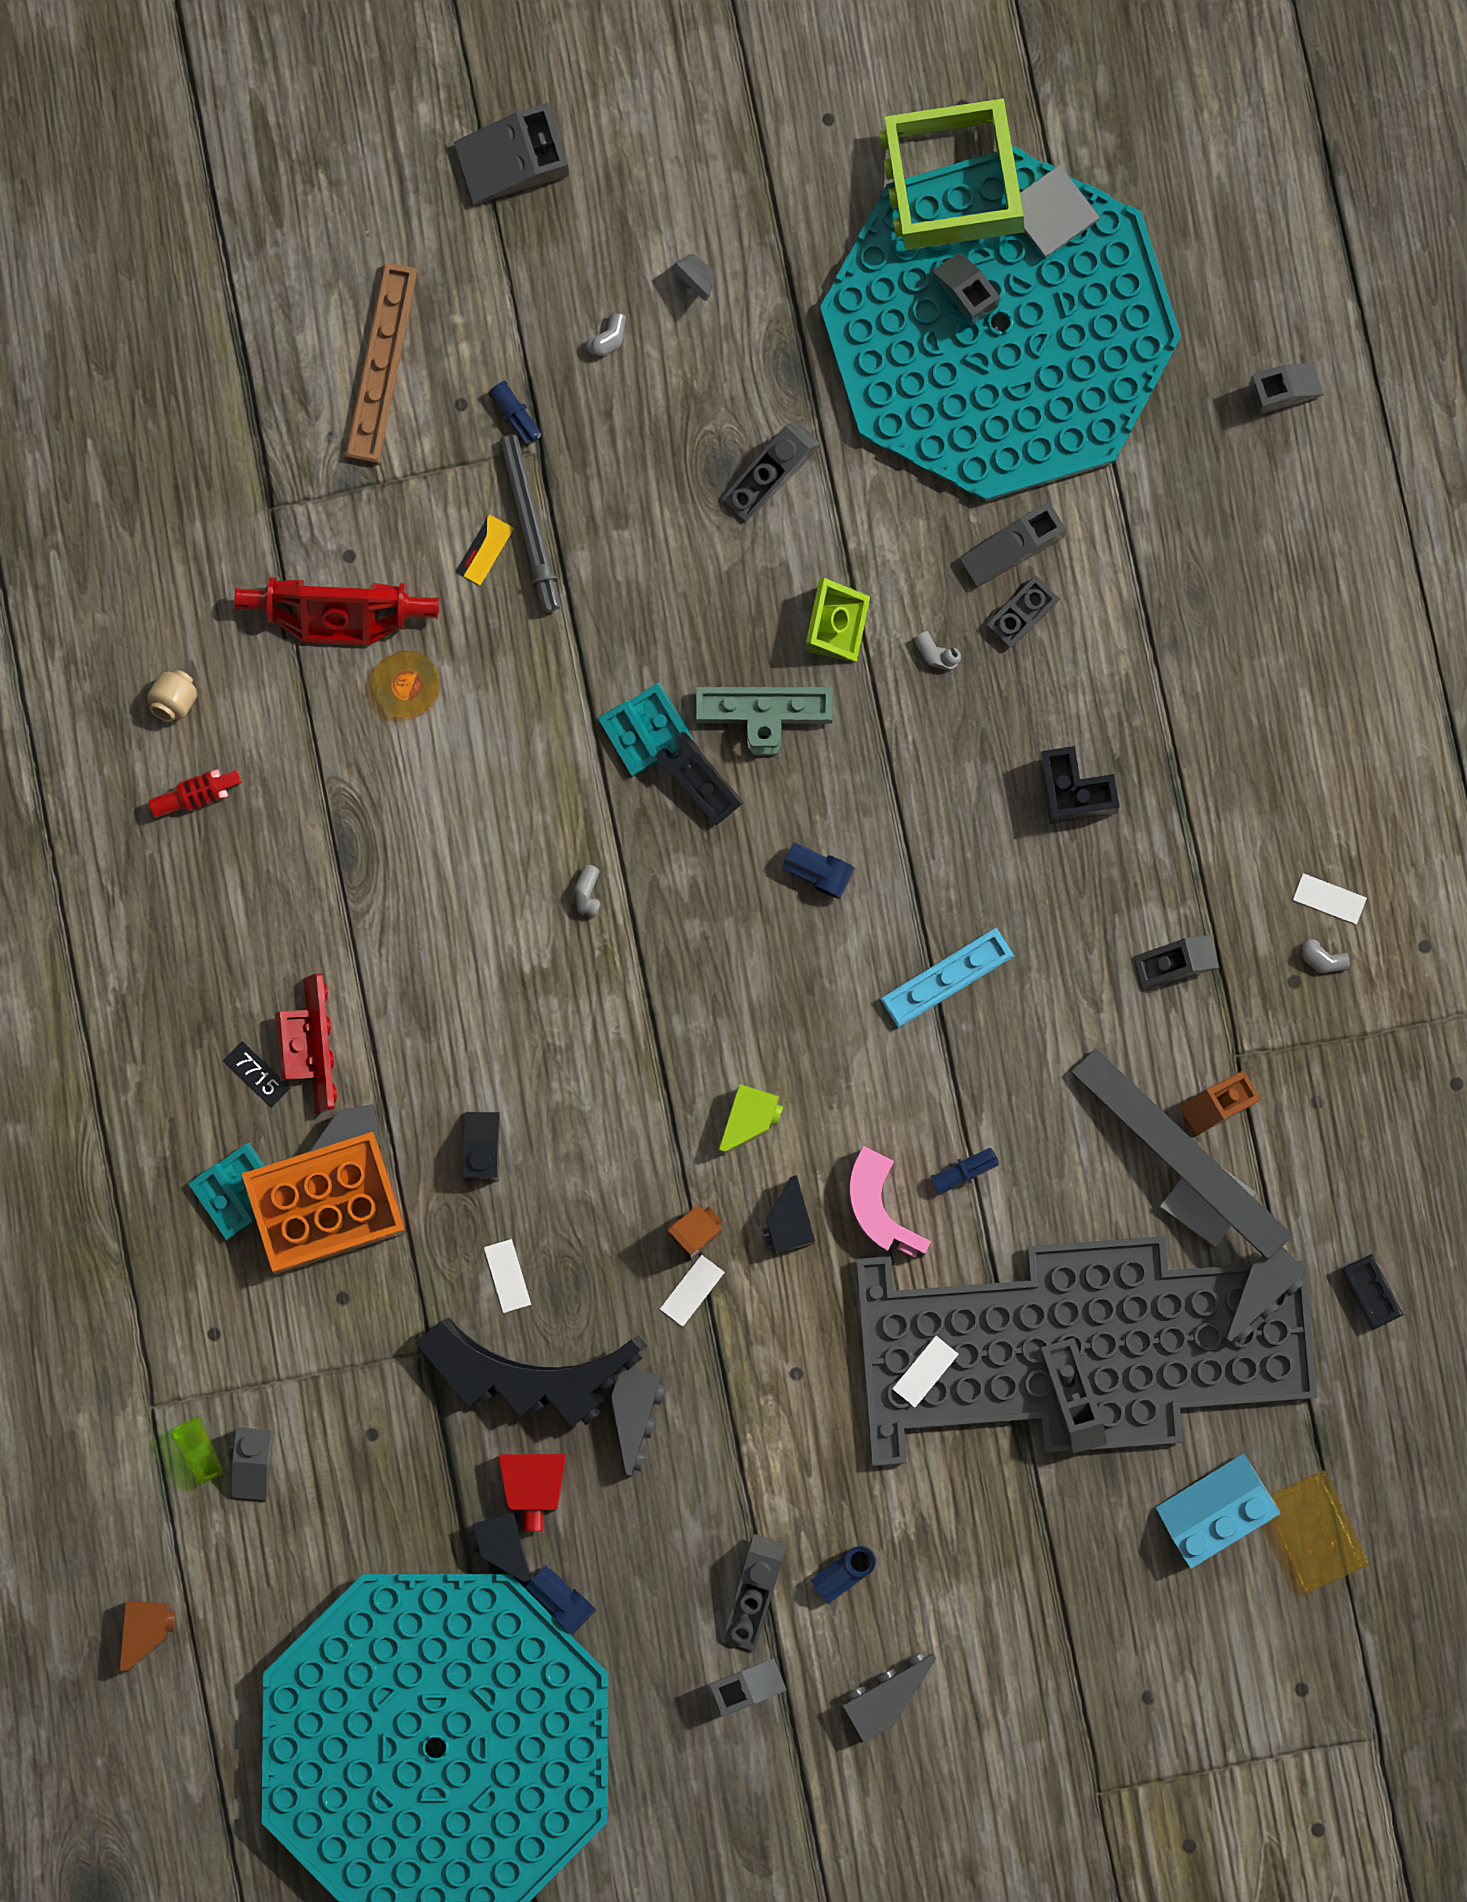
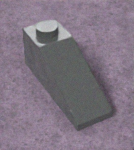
[1041,1338,1107,1454]

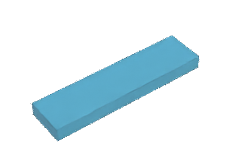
[880,928,1014,1029]

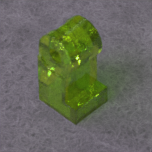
[171,1414,225,1486]

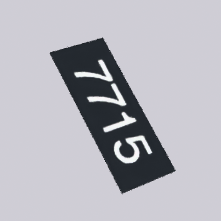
[223,1041,290,1107]

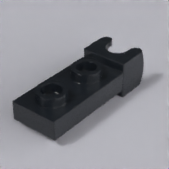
[656,732,744,826]

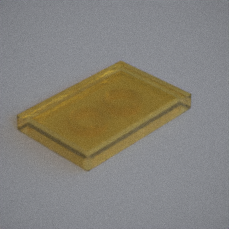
[1271,1470,1369,1594]

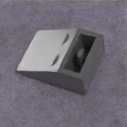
[454,103,569,205]

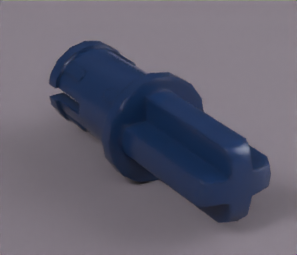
[488,381,541,445]
[931,1148,999,1196]

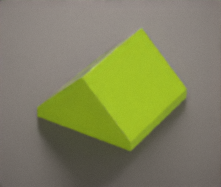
[805,578,870,662]

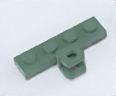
[696,687,832,756]

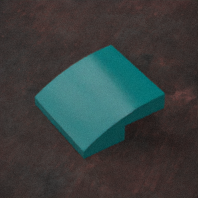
[598,683,695,776]
[188,1143,265,1240]

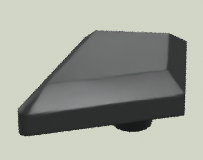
[672,254,715,301]

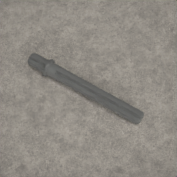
[500,434,560,613]

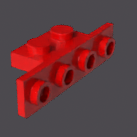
[275,973,337,1113]

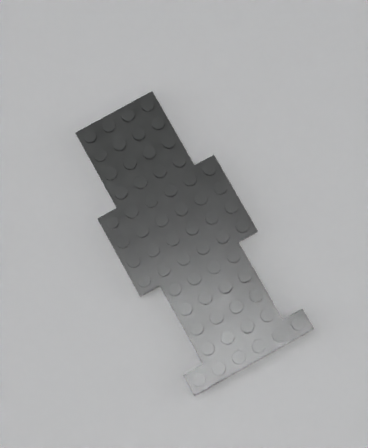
[856,1236,1317,1466]

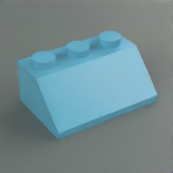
[1156,1453,1281,1569]

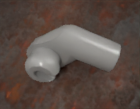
[586,313,626,356]
[913,631,961,670]
[575,865,601,917]
[1302,939,1350,973]

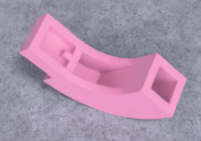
[849,1146,931,1258]

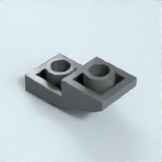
[987,575,1060,648]

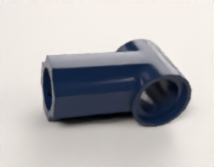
[782,842,855,899]
[810,1545,877,1604]
[526,1565,596,1635]

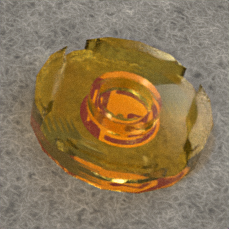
[372,650,441,719]

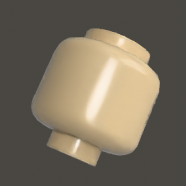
[147,670,198,722]

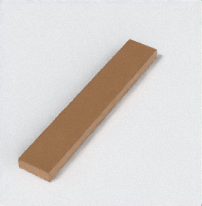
[346,262,418,465]

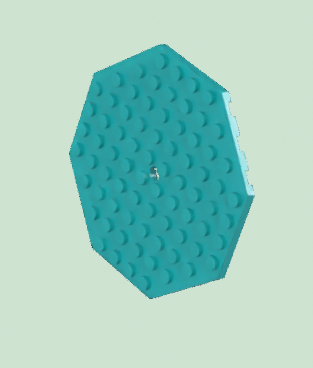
[820,146,1181,502]
[262,1574,608,1902]

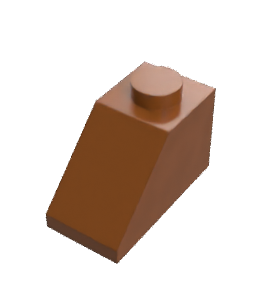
[1179,1071,1261,1136]
[668,1205,722,1260]
[120,1601,176,1671]

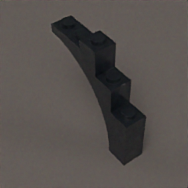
[416,1318,647,1427]

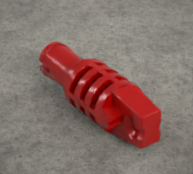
[148,768,242,818]

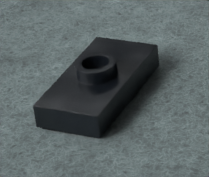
[1340,1254,1404,1331]

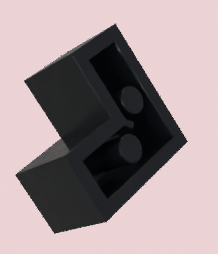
[1039,746,1120,824]

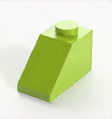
[719,1084,783,1154]

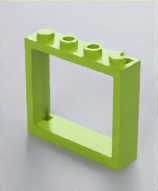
[879,98,1025,250]

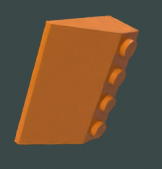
[242,1131,407,1275]

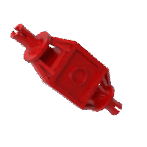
[234,576,439,645]

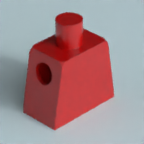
[499,1454,566,1531]

